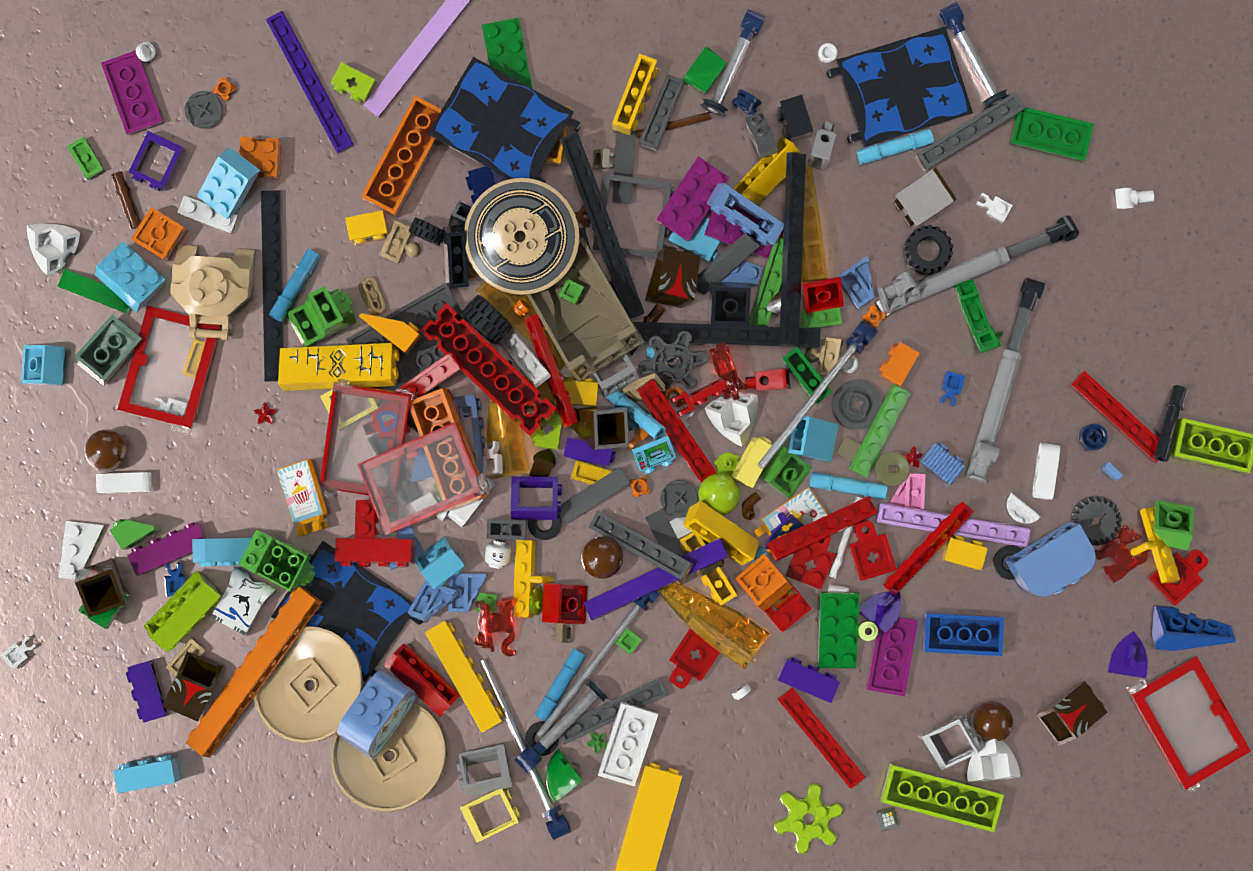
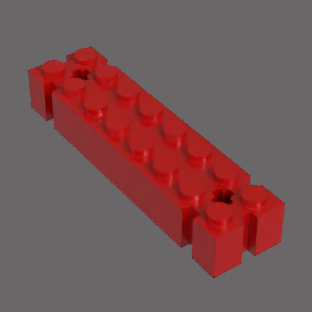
[420,303,559,439]

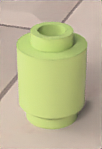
[858,621,878,641]

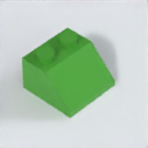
[759,446,812,499]
[1154,500,1194,550]
[110,519,161,550]

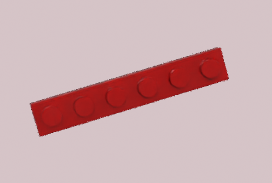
[524,314,578,428]
[1071,371,1158,463]
[636,379,716,483]
[767,496,878,561]
[883,501,975,595]
[777,687,865,789]

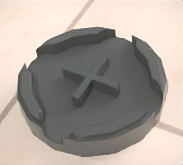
[184,91,223,130]
[660,480,699,518]

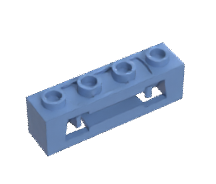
[707,183,784,246]
[452,394,486,472]

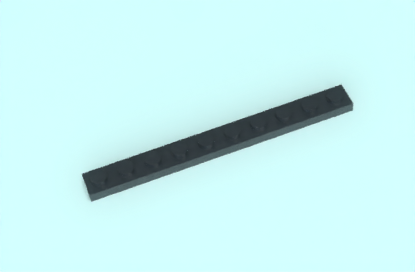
[560,132,645,319]
[779,152,806,346]
[261,190,284,382]
[633,321,821,348]

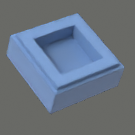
[1102,462,1123,481]

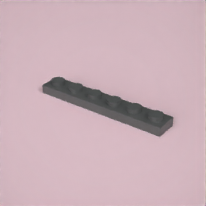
[917,92,1026,170]
[589,511,694,581]
[560,678,668,745]

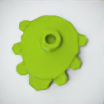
[714,453,739,476]
[528,586,543,615]

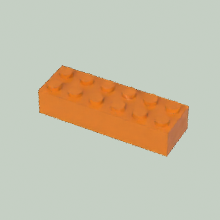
[361,96,442,217]
[409,388,488,511]

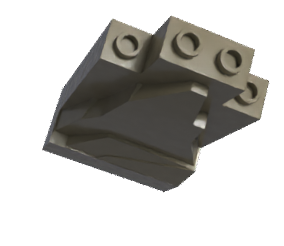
[526,238,645,382]

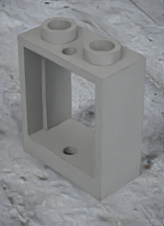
[593,354,639,397]
[922,713,985,771]
[456,744,513,797]

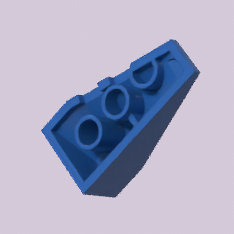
[1152,606,1236,651]

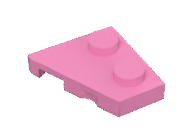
[889,473,926,510]

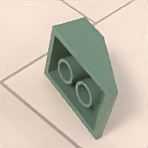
[74,314,142,386]

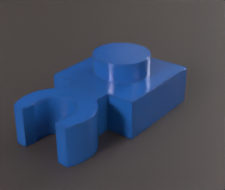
[940,371,966,407]
[164,562,185,597]

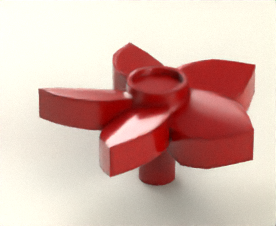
[253,403,277,424]
[904,446,923,468]

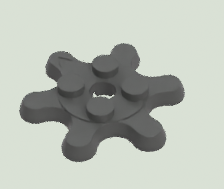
[638,331,709,394]

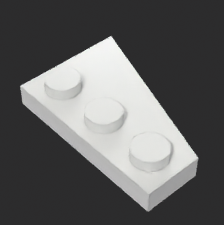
[59,521,105,580]

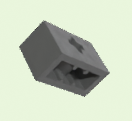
[745,112,779,158]
[486,519,527,540]

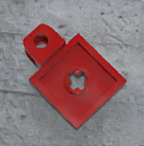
[670,379,728,417]
[849,520,897,581]
[785,536,835,590]
[1148,549,1209,606]
[669,628,722,689]

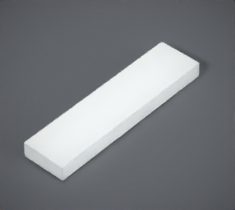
[499,328,551,388]

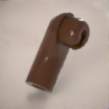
[742,492,761,520]

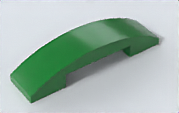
[57,269,131,315]
[955,278,999,353]

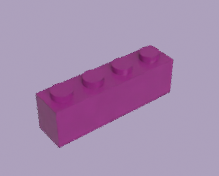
[127,522,207,576]

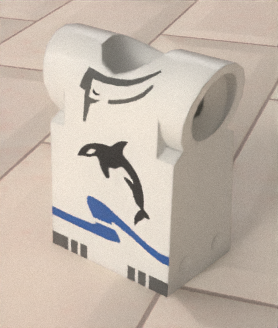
[211,566,277,636]

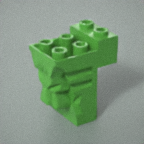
[287,286,356,347]
[238,530,315,592]

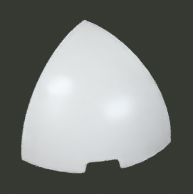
[27,223,80,275]
[705,392,758,446]
[967,739,1021,783]

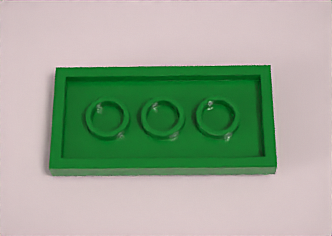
[482,17,533,89]
[1010,107,1094,162]
[817,591,860,669]

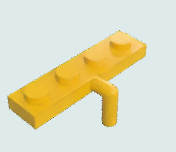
[1130,507,1180,583]
[512,540,554,618]

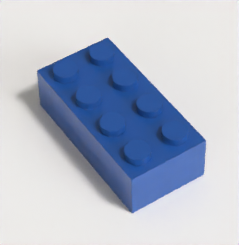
[923,613,1004,656]

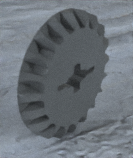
[832,380,882,430]
[1071,496,1122,546]

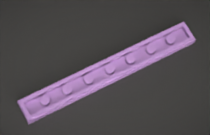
[363,0,471,118]
[876,502,1031,547]

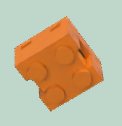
[239,137,281,180]
[131,207,187,262]
[735,554,793,612]

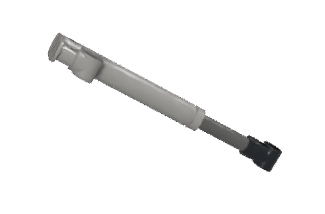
[877,216,1080,314]
[965,277,1045,483]

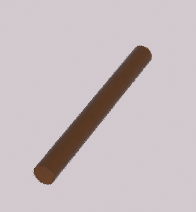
[636,112,712,138]

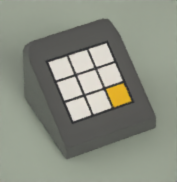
[876,807,899,831]

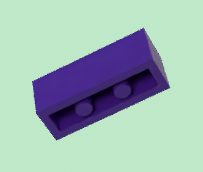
[777,657,840,703]
[126,660,169,723]

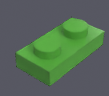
[67,137,104,180]
[801,307,842,328]

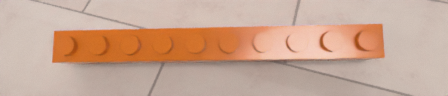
[185,587,323,758]

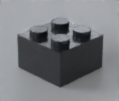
[776,95,813,142]
[709,282,751,326]

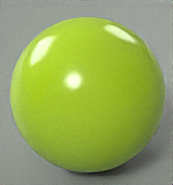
[698,473,741,515]

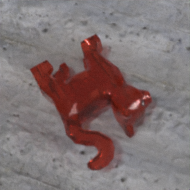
[709,342,748,401]
[1094,525,1149,584]
[474,597,516,657]

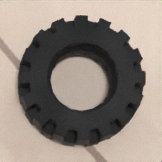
[409,217,443,246]

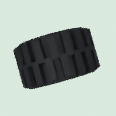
[903,225,953,275]
[461,295,512,344]

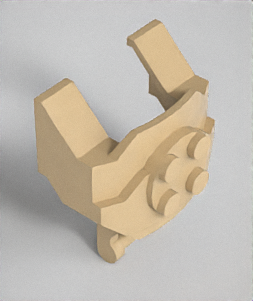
[170,245,255,341]

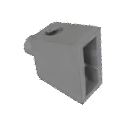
[807,122,836,171]

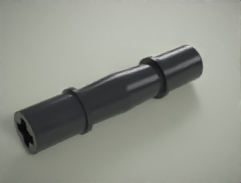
[1153,385,1188,462]

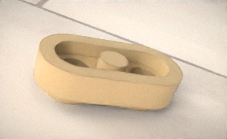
[358,277,385,315]

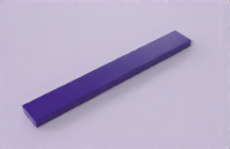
[266,11,354,154]
[584,539,729,620]

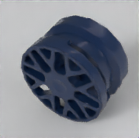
[731,89,762,116]
[1078,423,1108,451]

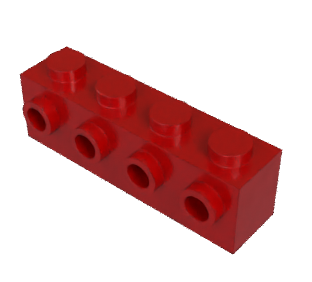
[335,538,415,568]
[384,643,460,717]

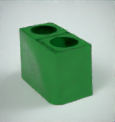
[682,46,727,95]

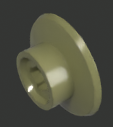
[875,452,910,486]

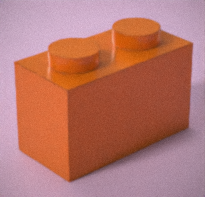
[879,342,920,387]

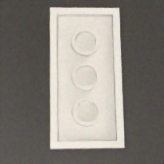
[597,702,658,786]

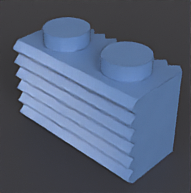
[920,443,965,485]

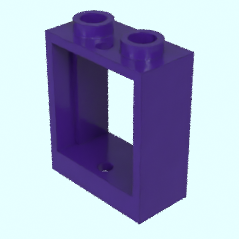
[129,131,186,191]
[563,437,616,467]
[511,476,562,520]

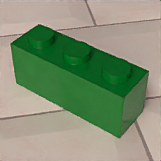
[781,347,832,405]

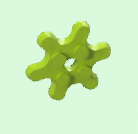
[774,783,843,854]

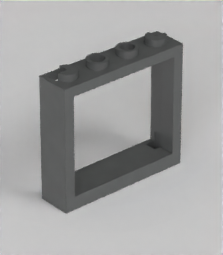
[593,173,675,258]

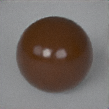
[85,429,128,472]
[581,537,623,579]
[971,701,1013,742]

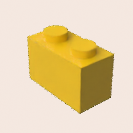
[345,210,388,244]
[943,535,988,570]

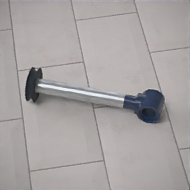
[938,2,1009,109]
[700,8,766,117]
[514,679,609,774]

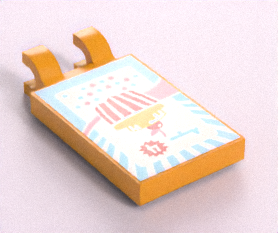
[277,459,328,537]
[753,487,828,553]

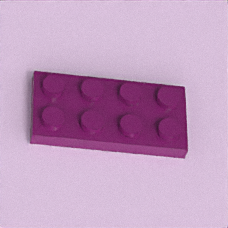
[101,50,163,135]
[656,156,730,242]
[704,205,784,259]
[866,617,918,697]

